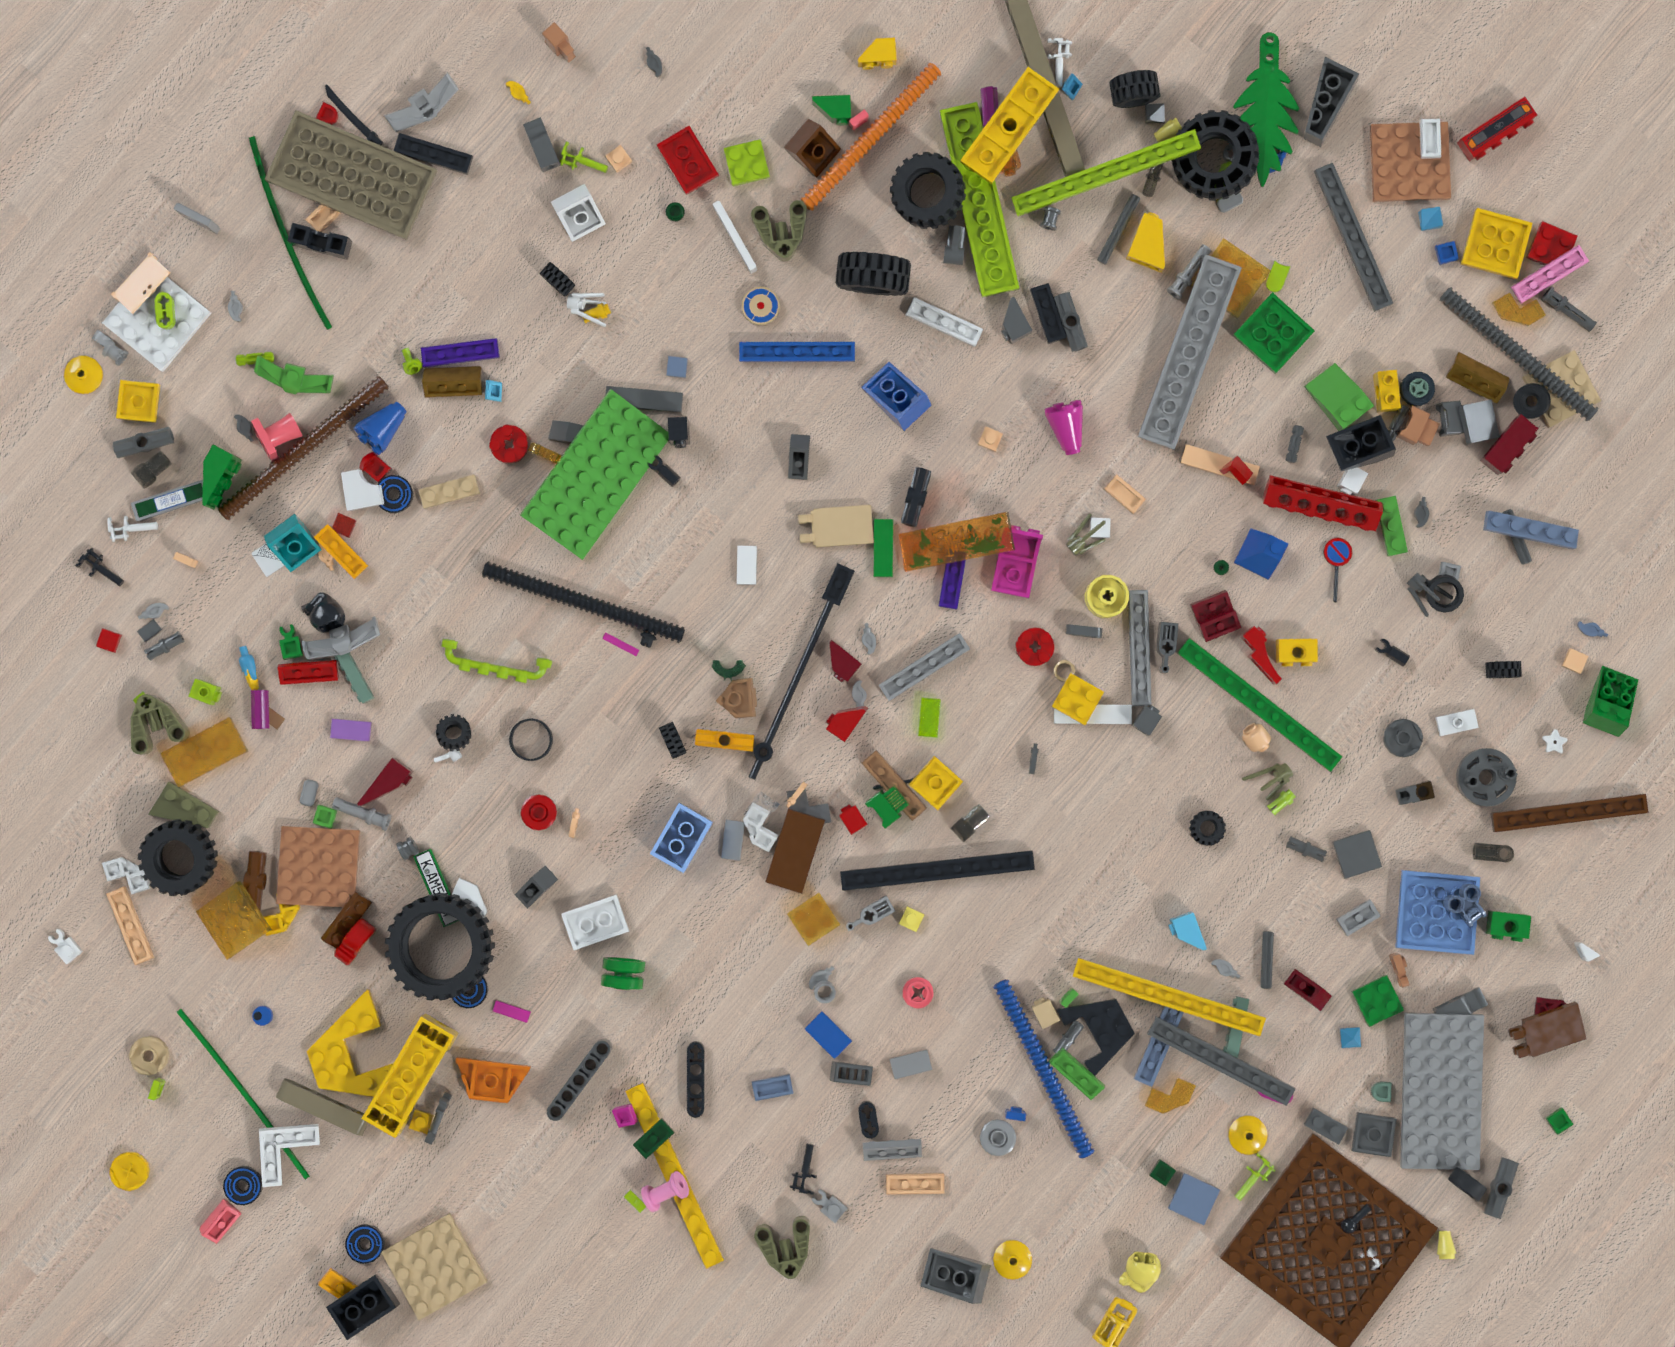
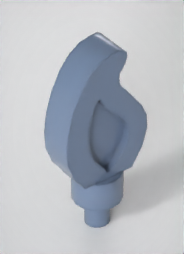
[1577,621,1608,637]

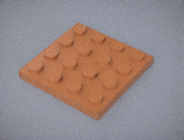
[1370,122,1451,202]
[276,826,360,907]

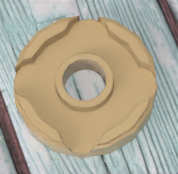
[129,1036,169,1075]

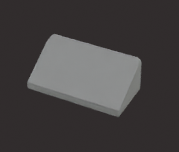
[721,820,745,861]
[890,1050,932,1079]

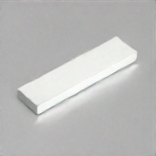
[713,201,757,274]
[906,297,983,347]
[1054,705,1132,724]

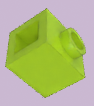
[188,678,222,705]

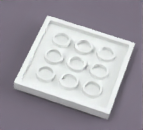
[102,277,211,372]

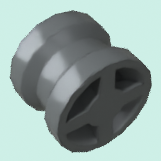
[396,836,419,860]

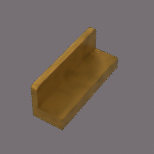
[1446,352,1510,404]
[422,366,483,398]

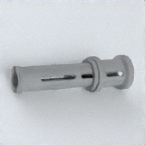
[1167,244,1212,300]
[332,797,392,831]

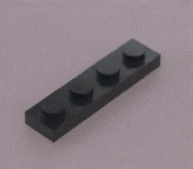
[394,133,473,175]

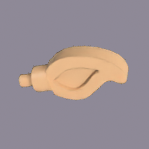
[318,543,334,571]
[786,782,808,808]
[569,808,580,838]

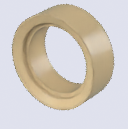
[1053,660,1075,682]

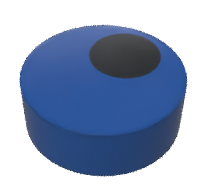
[252,1006,273,1026]

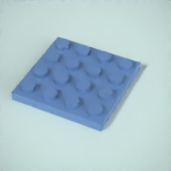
[1395,870,1480,955]

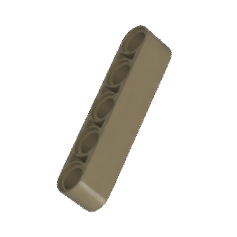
[276,1078,368,1136]

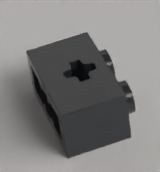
[668,416,690,448]

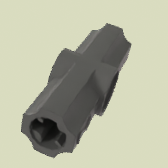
[1054,292,1088,352]
[113,427,174,458]
[1483,1157,1519,1219]

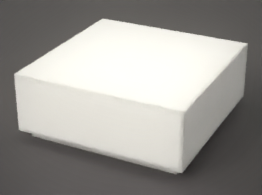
[1090,518,1111,538]

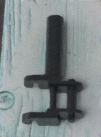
[75,548,124,587]
[790,1143,817,1195]

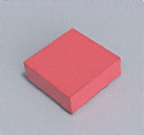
[849,109,869,130]

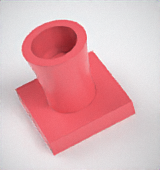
[251,413,303,463]

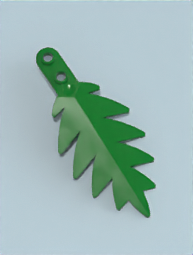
[1233,32,1299,187]

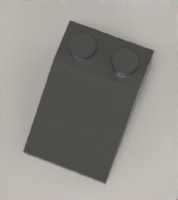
[921,1248,991,1304]

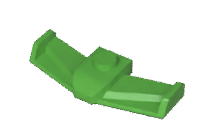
[254,355,334,394]

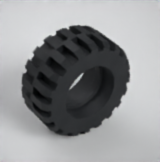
[890,152,966,229]
[835,252,911,296]
[138,819,218,896]

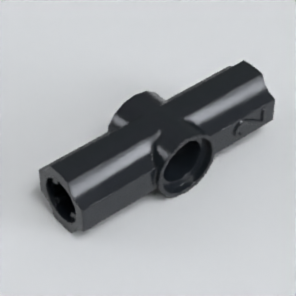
[901,467,931,527]

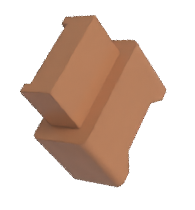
[542,22,576,63]
[1397,406,1440,446]

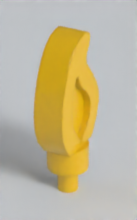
[506,81,531,105]

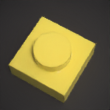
[899,906,924,932]

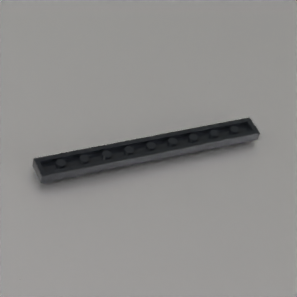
[840,850,1035,891]

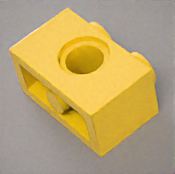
[1373,370,1401,413]
[1276,639,1318,667]

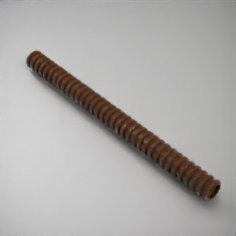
[218,375,389,520]

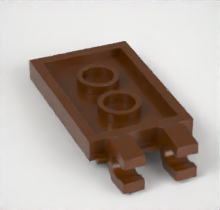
[1508,1001,1586,1058]

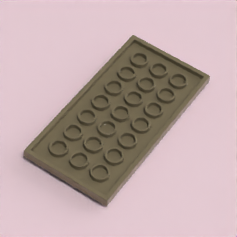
[265,110,438,240]

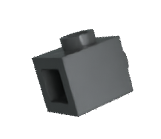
[1131,705,1162,736]

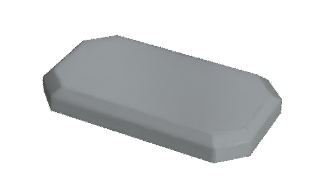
[1216,193,1243,213]
[299,779,319,807]

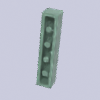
[334,653,375,704]
[1223,996,1250,1058]

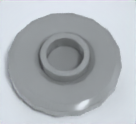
[980,1119,1016,1156]

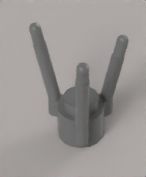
[1407,573,1453,617]

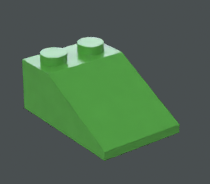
[1304,363,1374,431]

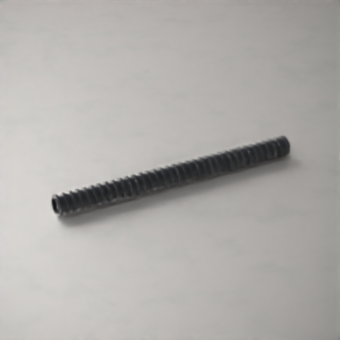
[482,561,685,643]

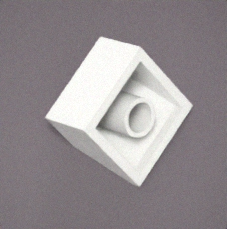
[551,184,606,242]

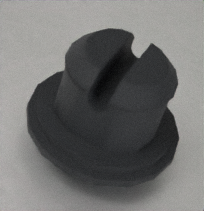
[640,632,657,648]

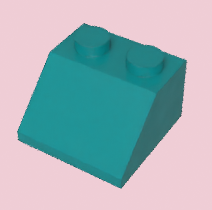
[264,514,322,572]

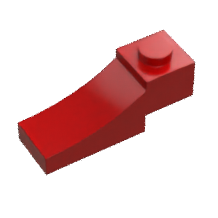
[1240,626,1282,685]

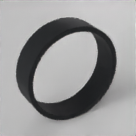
[509,718,553,761]

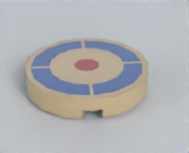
[742,287,780,326]

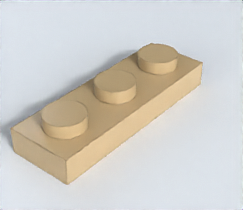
[419,475,480,509]

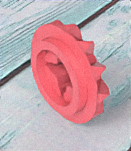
[903,977,934,1008]

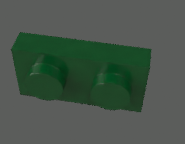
[633,1118,675,1159]

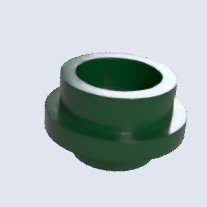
[665,202,685,222]

